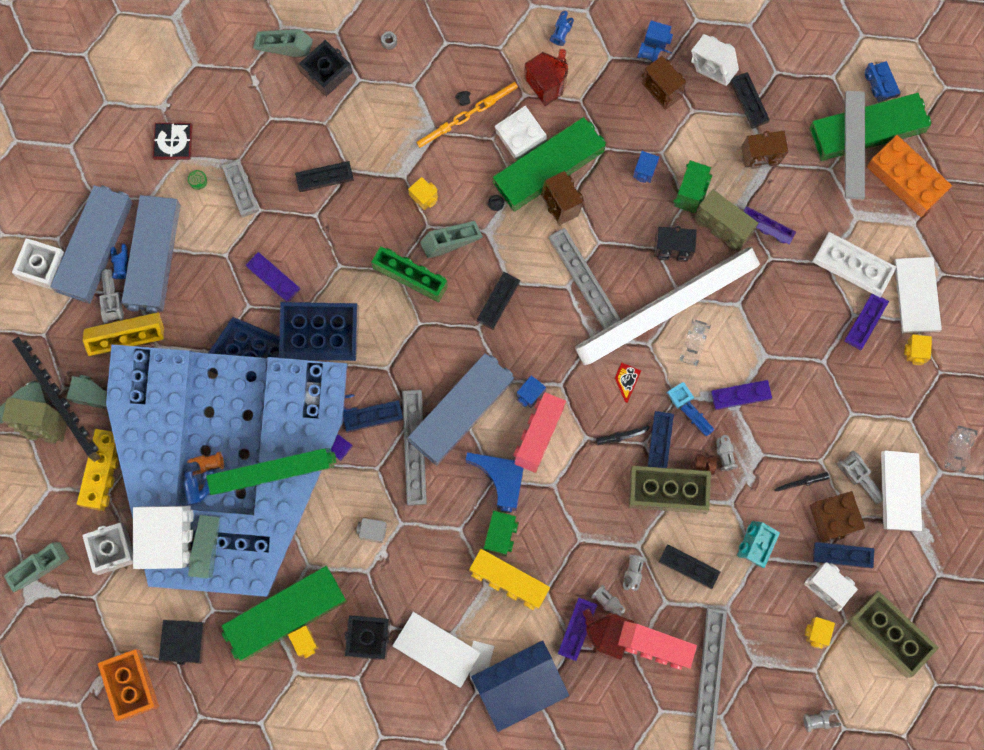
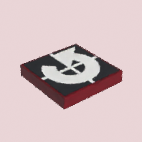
[153,123,193,160]

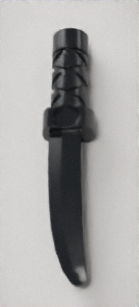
[596,426,650,446]
[775,472,830,492]

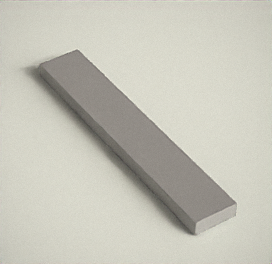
[845,91,865,200]
[548,228,621,329]
[402,390,427,506]

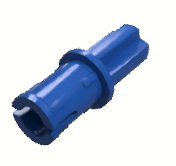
[681,401,714,436]

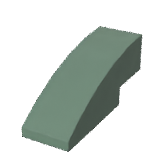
[4,542,69,592]

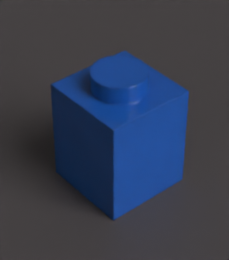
[644,20,673,49]
[633,151,659,183]
[516,375,546,408]

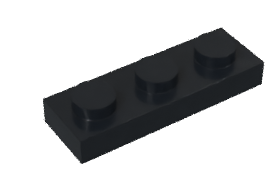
[730,72,770,129]
[295,161,354,192]
[477,272,520,330]
[658,544,721,590]

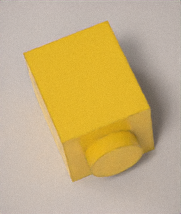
[288,626,318,659]

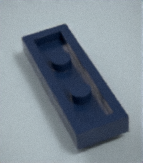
[343,400,403,433]
[647,411,674,468]
[813,542,875,569]

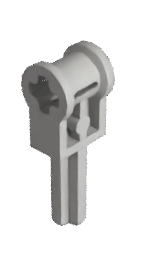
[99,269,124,324]
[837,451,883,504]

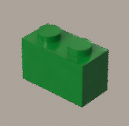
[484,510,519,557]

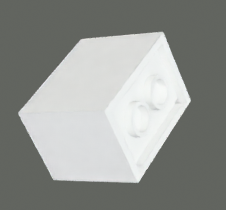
[133,506,194,569]

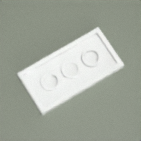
[812,232,896,297]
[894,257,942,333]
[881,451,922,532]
[393,612,481,688]

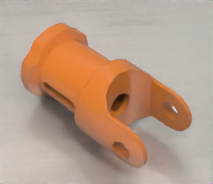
[187,452,224,475]

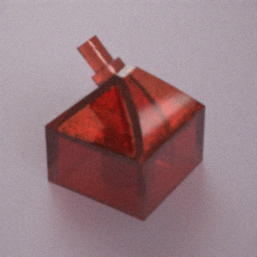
[524,49,568,106]
[582,608,634,662]

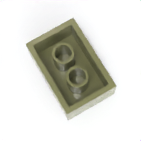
[695,189,758,251]

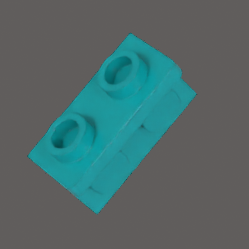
[737,521,780,568]

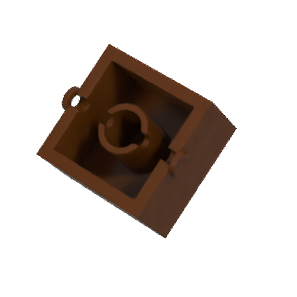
[641,56,686,110]
[741,130,788,169]
[541,171,584,226]
[809,491,865,543]

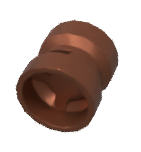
[694,453,717,475]

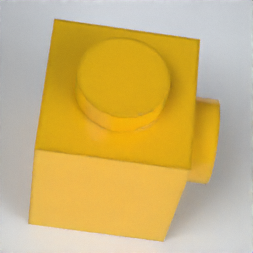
[408,177,438,210]
[904,334,932,365]
[805,617,835,649]

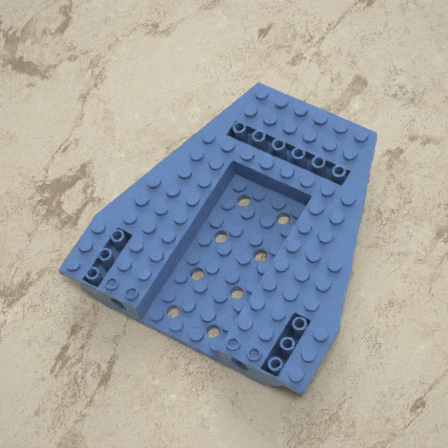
[106,345,348,597]

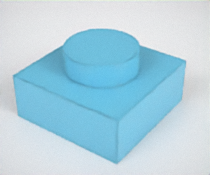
[667,382,694,409]

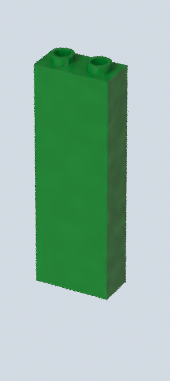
[809,93,931,161]
[493,117,606,212]
[206,448,337,495]
[221,566,347,662]

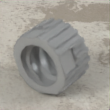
[381,31,397,50]

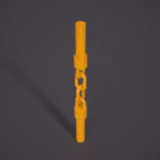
[416,82,518,148]

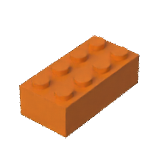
[867,135,952,217]

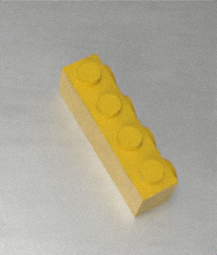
[83,312,164,356]
[77,429,119,511]
[469,549,550,611]

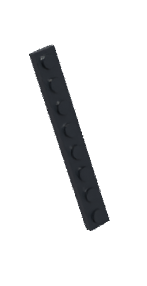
[12,337,101,462]

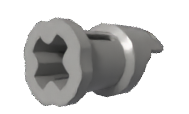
[716,435,738,471]
[623,555,646,591]
[591,585,625,618]
[803,709,841,732]

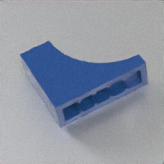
[466,452,524,513]

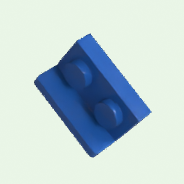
[864,61,900,103]

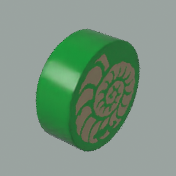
[188,170,208,190]

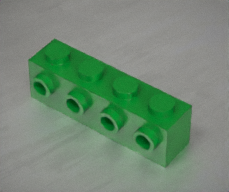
[371,246,448,303]

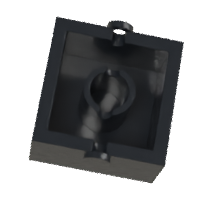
[299,40,353,97]
[654,226,697,262]
[345,615,391,661]
[159,620,205,665]

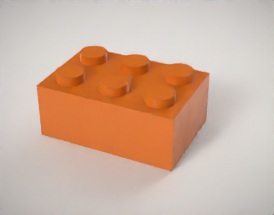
[98,649,159,722]

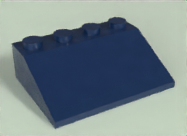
[279,302,359,361]
[208,317,280,382]
[471,640,569,732]

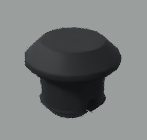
[455,91,471,106]
[488,195,504,211]

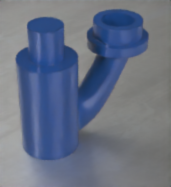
[183,471,215,505]

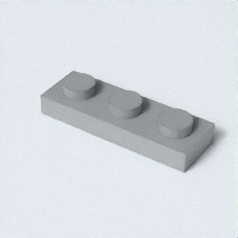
[222,160,260,218]

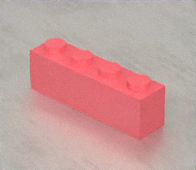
[513,392,566,473]
[618,621,697,670]

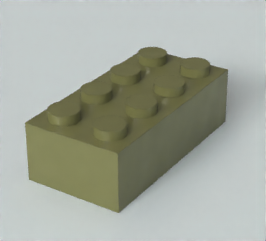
[2,397,67,444]
[628,466,711,514]
[847,591,939,678]

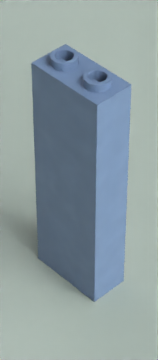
[50,185,133,304]
[122,195,181,313]
[408,353,514,466]

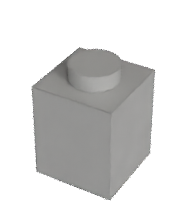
[357,518,387,544]

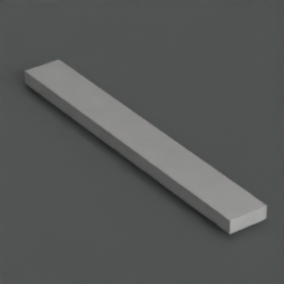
[693,607,727,750]

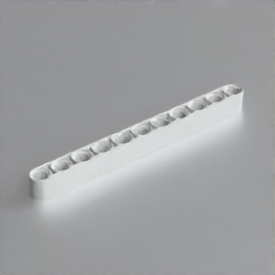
[575,247,760,365]

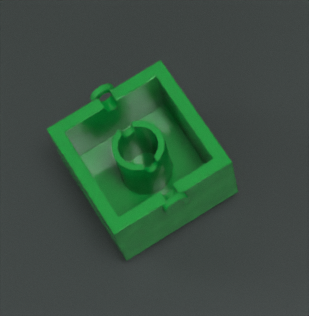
[674,160,713,213]

